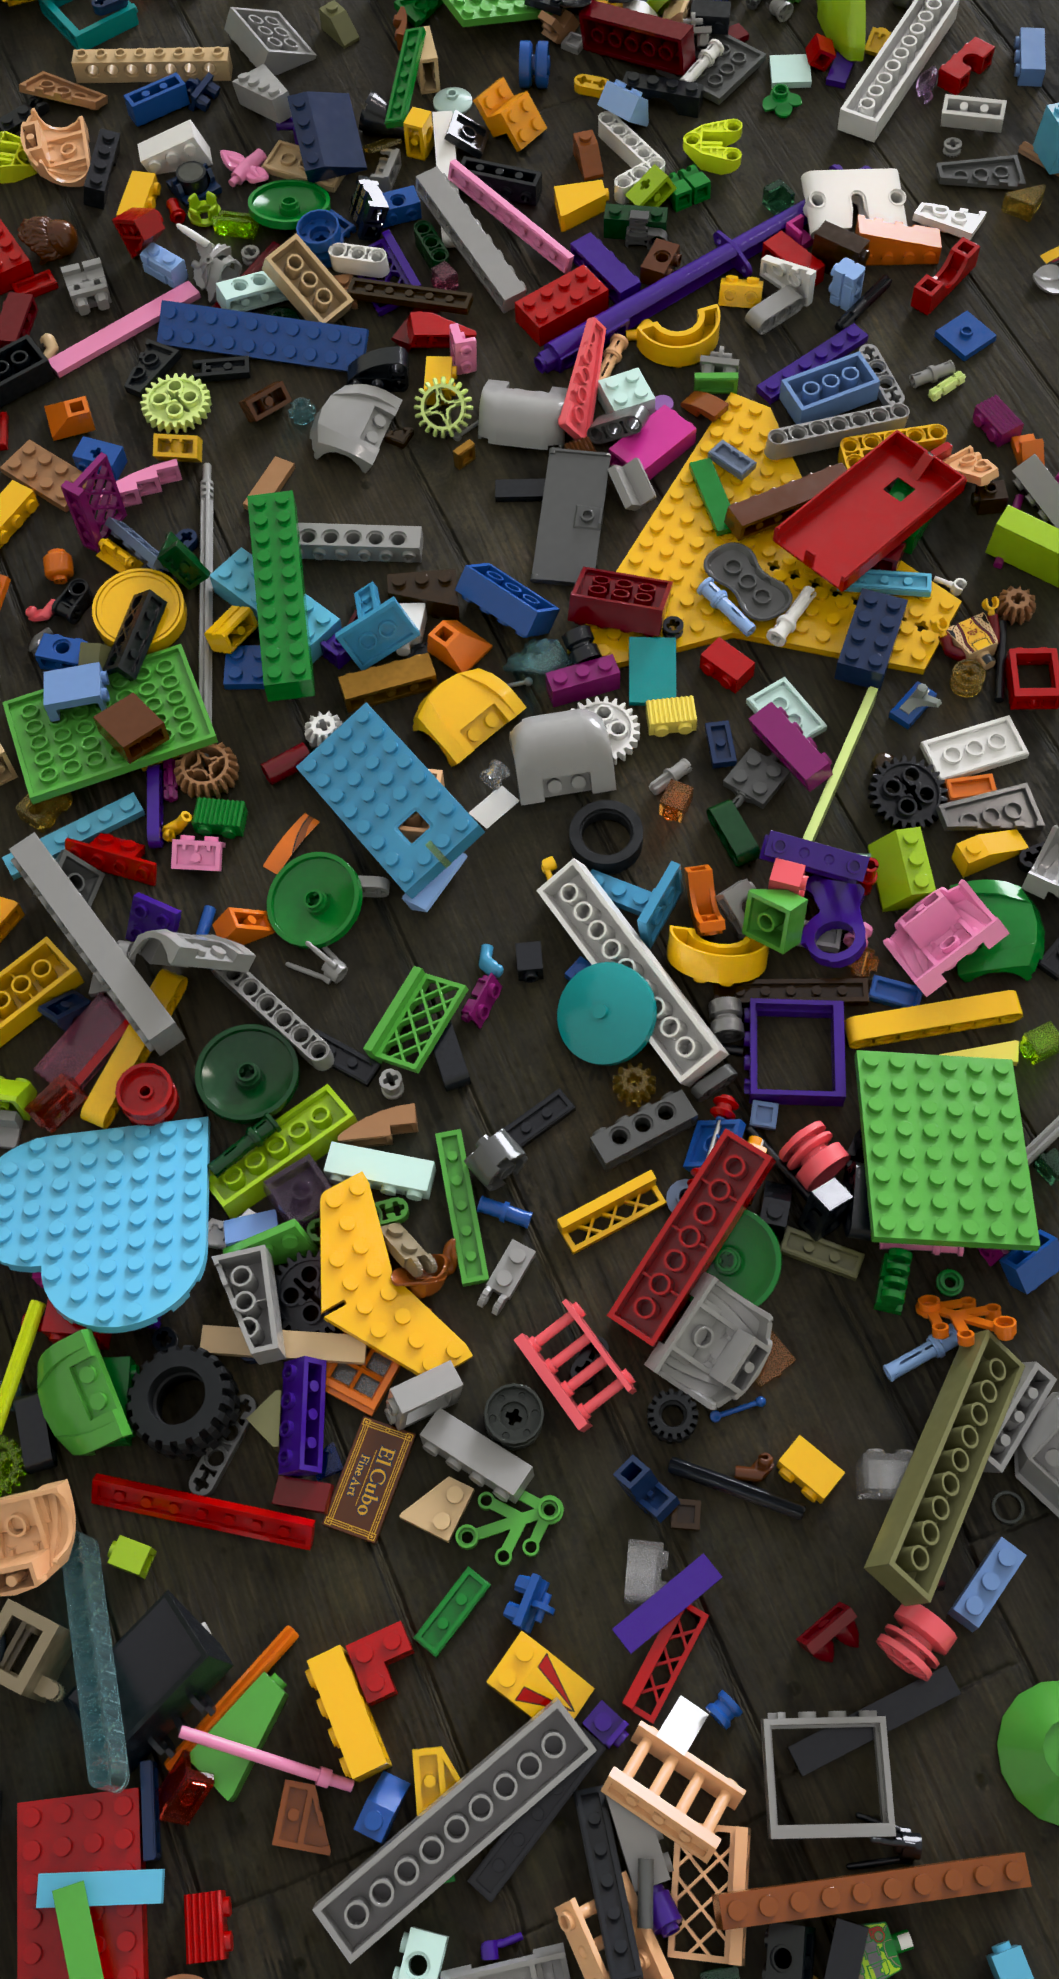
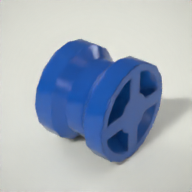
[705,1690,743,1730]

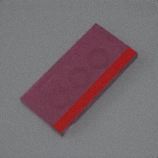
[33,992,129,1099]

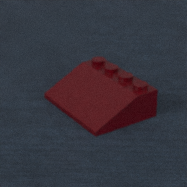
[568,566,673,637]

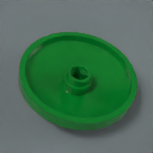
[248,179,331,230]
[267,852,363,949]
[689,1209,782,1307]

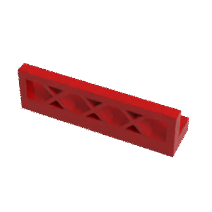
[622,1605,709,1724]

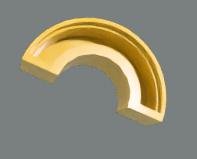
[637,304,721,368]
[667,925,769,987]

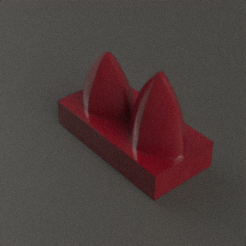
[796,1602,859,1662]

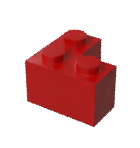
[346,1621,414,1707]

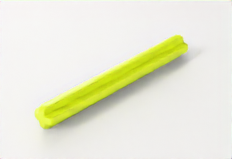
[0,1300,46,1435]

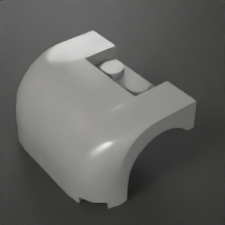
[478,379,568,450]
[509,709,616,806]

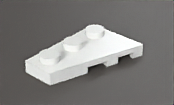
[912,202,987,240]
[759,255,817,307]

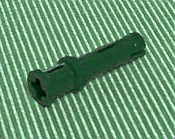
[207,1112,282,1178]

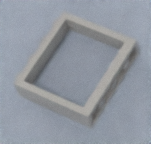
[760,1710,896,1839]

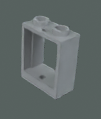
[384,1360,464,1431]

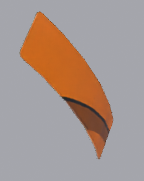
[263,814,320,874]

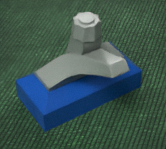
[889,681,942,730]

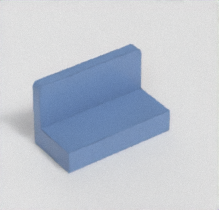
[223,1209,278,1247]

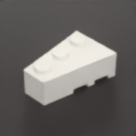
[137,119,213,175]

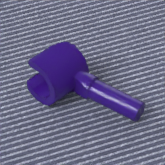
[481,1932,523,1960]

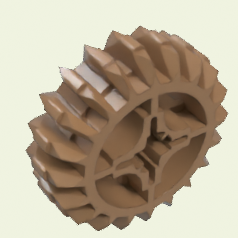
[174,742,240,799]

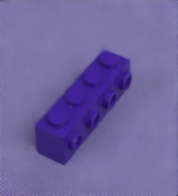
[278,1356,327,1478]

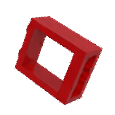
[1005,647,1059,710]

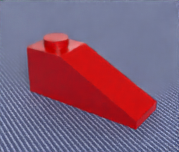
[406,311,477,348]

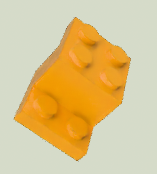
[473,77,547,151]

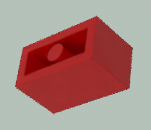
[700,637,755,694]

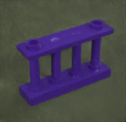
[758,830,870,884]

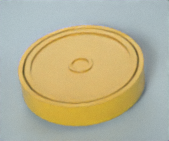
[92,568,187,655]

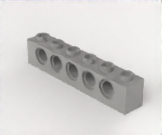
[298,523,423,563]

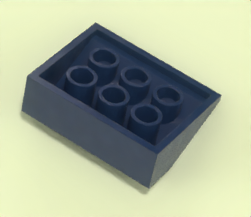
[287,91,367,183]

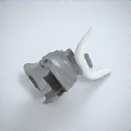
[176,224,242,303]

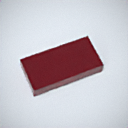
[271,1475,334,1514]

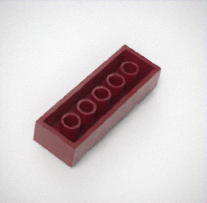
[579,0,696,76]

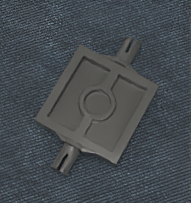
[723,748,790,810]

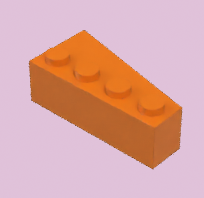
[855,214,942,265]

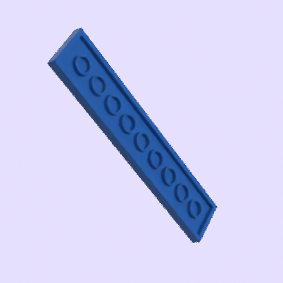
[157,300,369,372]

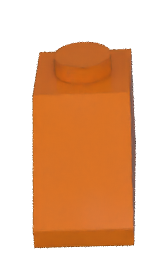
[212,907,275,945]

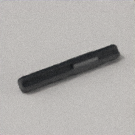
[835,275,892,332]

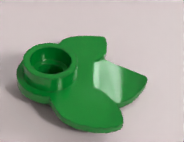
[762,84,802,118]

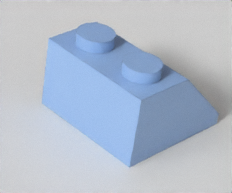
[597,79,649,127]

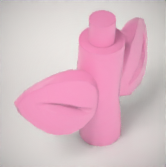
[220,148,269,187]

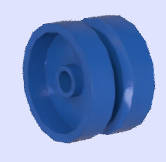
[519,40,551,89]

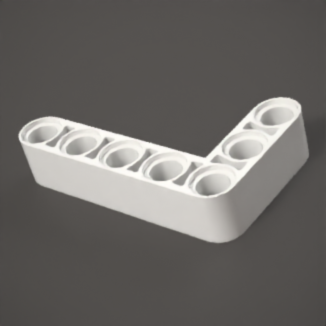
[598,111,665,204]

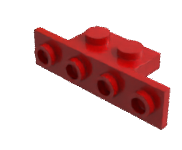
[65,833,157,886]

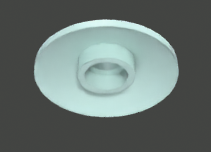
[433,87,472,114]

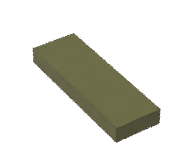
[780,1226,865,1281]

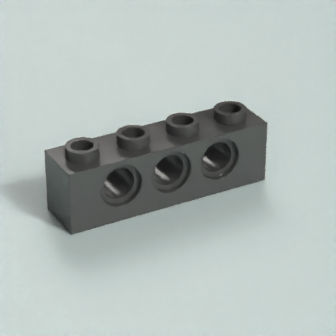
[590,1089,698,1172]

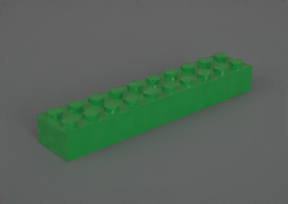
[247,490,315,702]

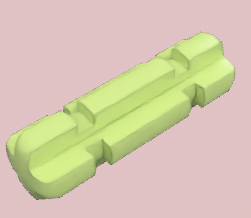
[928,371,966,401]

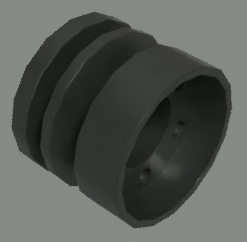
[484,1383,544,1451]

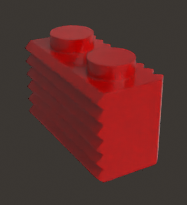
[184,1890,234,1964]

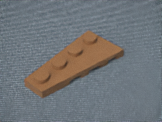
[19,71,108,110]

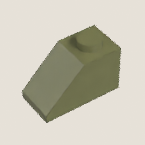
[319,0,360,49]

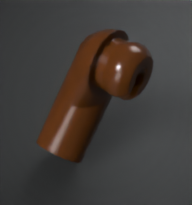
[734,1453,774,1482]

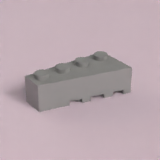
[232,64,292,124]
[211,1245,286,1365]

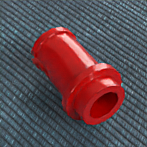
[166,198,186,224]

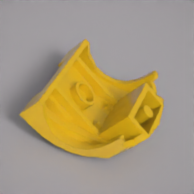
[413,668,527,767]

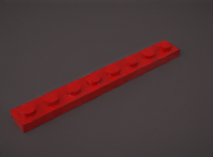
[91,1473,316,1551]

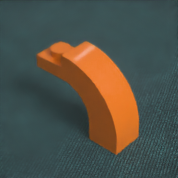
[684,864,726,936]

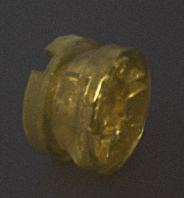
[949,659,986,697]

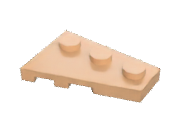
[942,445,999,486]

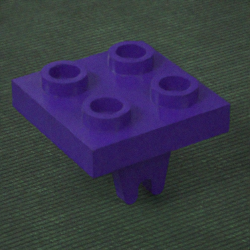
[125,892,182,942]

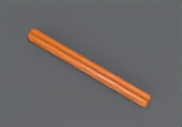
[164,1625,299,1774]

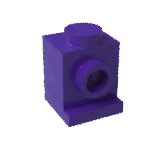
[320,629,352,669]

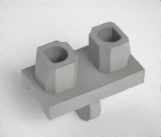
[683,12,712,47]
[700,345,740,373]

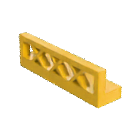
[557,1170,667,1255]

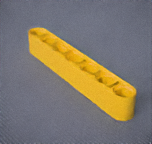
[80,969,188,1129]
[844,990,1023,1049]

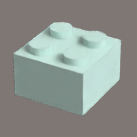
[598,368,656,415]

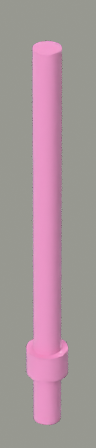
[178,1725,354,1793]

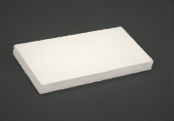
[920,715,1029,780]

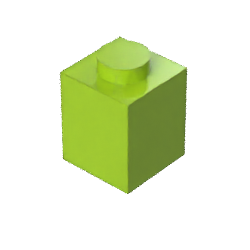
[107,1535,157,1579]

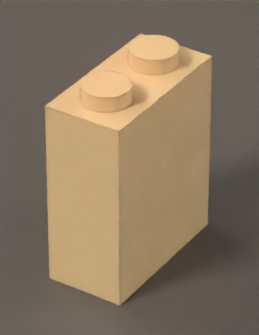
[417,26,440,95]

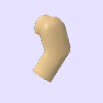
[40,333,59,359]

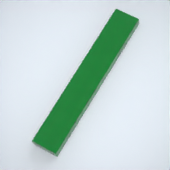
[384,27,426,129]

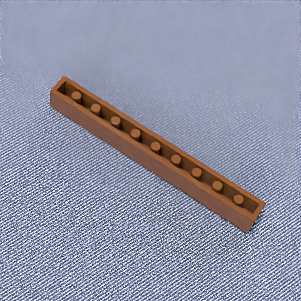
[712,1852,1032,1930]

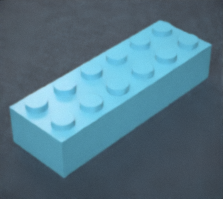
[210,547,342,664]

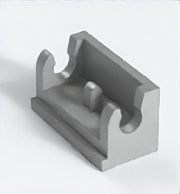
[369,148,402,193]

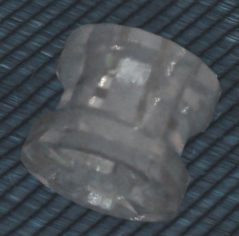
[480,759,510,790]

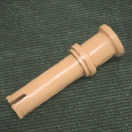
[597,334,629,394]

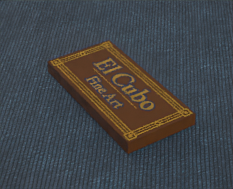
[322,1416,417,1545]

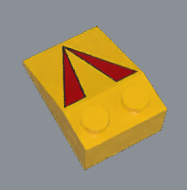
[487,1631,595,1720]

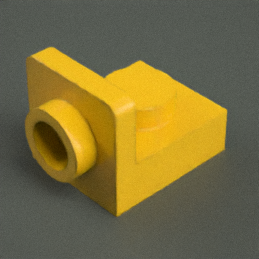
[864,27,891,57]

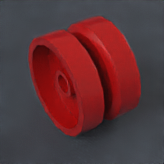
[115,1063,180,1126]

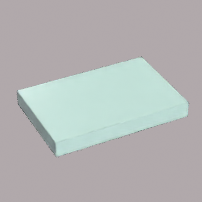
[746,677,827,739]

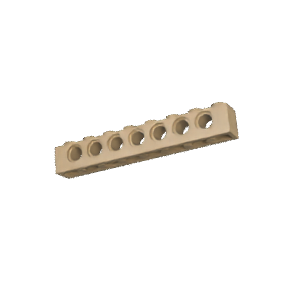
[71,46,233,83]

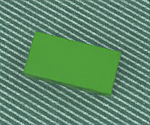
[693,372,738,394]

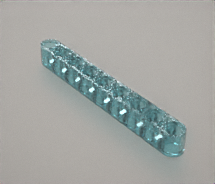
[62,1531,130,1793]

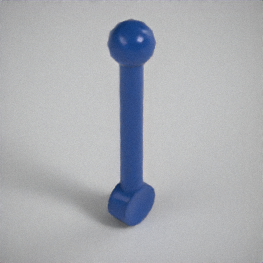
[710,1396,766,1423]

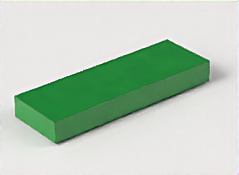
[413,1566,491,1658]

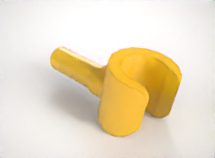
[541,856,557,881]

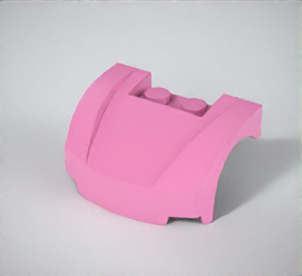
[883,879,1010,997]

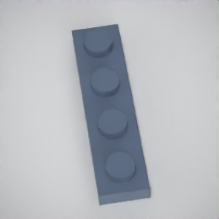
[105,517,170,572]

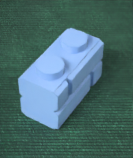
[140,242,189,288]
[828,257,865,311]

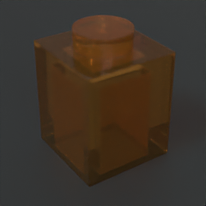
[659,779,694,823]

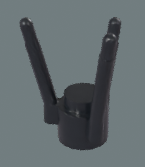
[846,1812,922,1870]

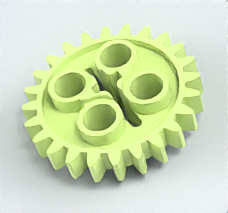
[140,373,212,434]

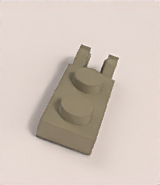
[381,1222,438,1277]

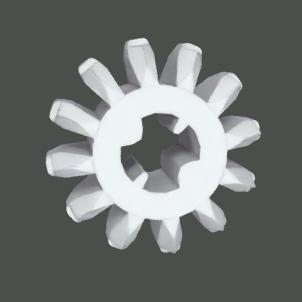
[304,711,343,748]

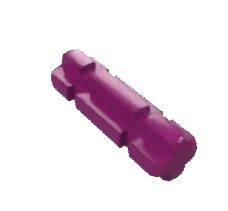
[163,758,178,803]

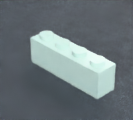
[323,1141,436,1201]

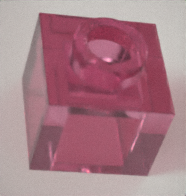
[431,261,459,291]

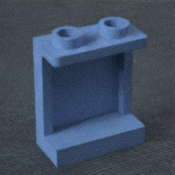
[43,662,110,722]

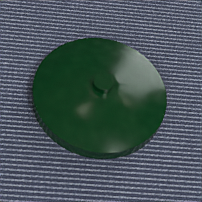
[195,1024,300,1124]

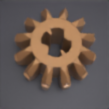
[996,585,1036,626]

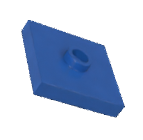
[934,311,997,361]

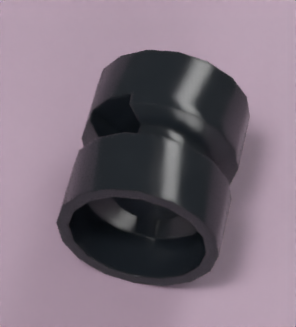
[562,625,602,665]

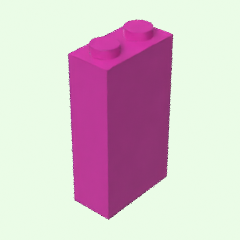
[609,404,696,480]

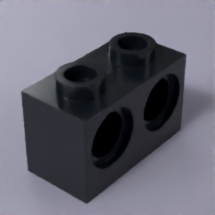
[798,1178,853,1242]

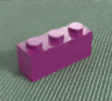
[545,654,620,708]

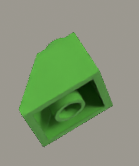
[742,889,808,954]

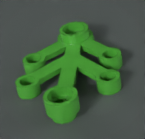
[455,1490,564,1567]

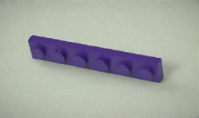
[756,323,868,405]

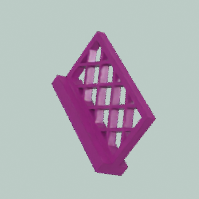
[61,452,127,553]

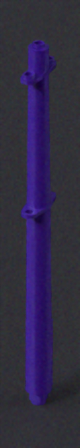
[534,164,872,374]

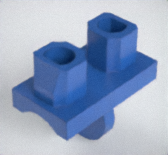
[503,1573,555,1634]

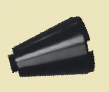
[358,91,405,140]

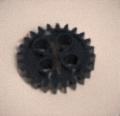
[867,755,948,831]
[275,1250,345,1333]

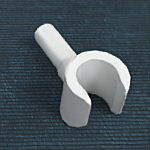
[933,576,967,596]

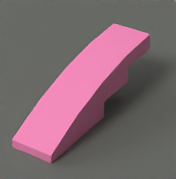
[98,459,182,512]

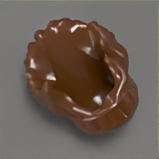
[18,216,78,265]

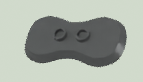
[704,542,793,622]

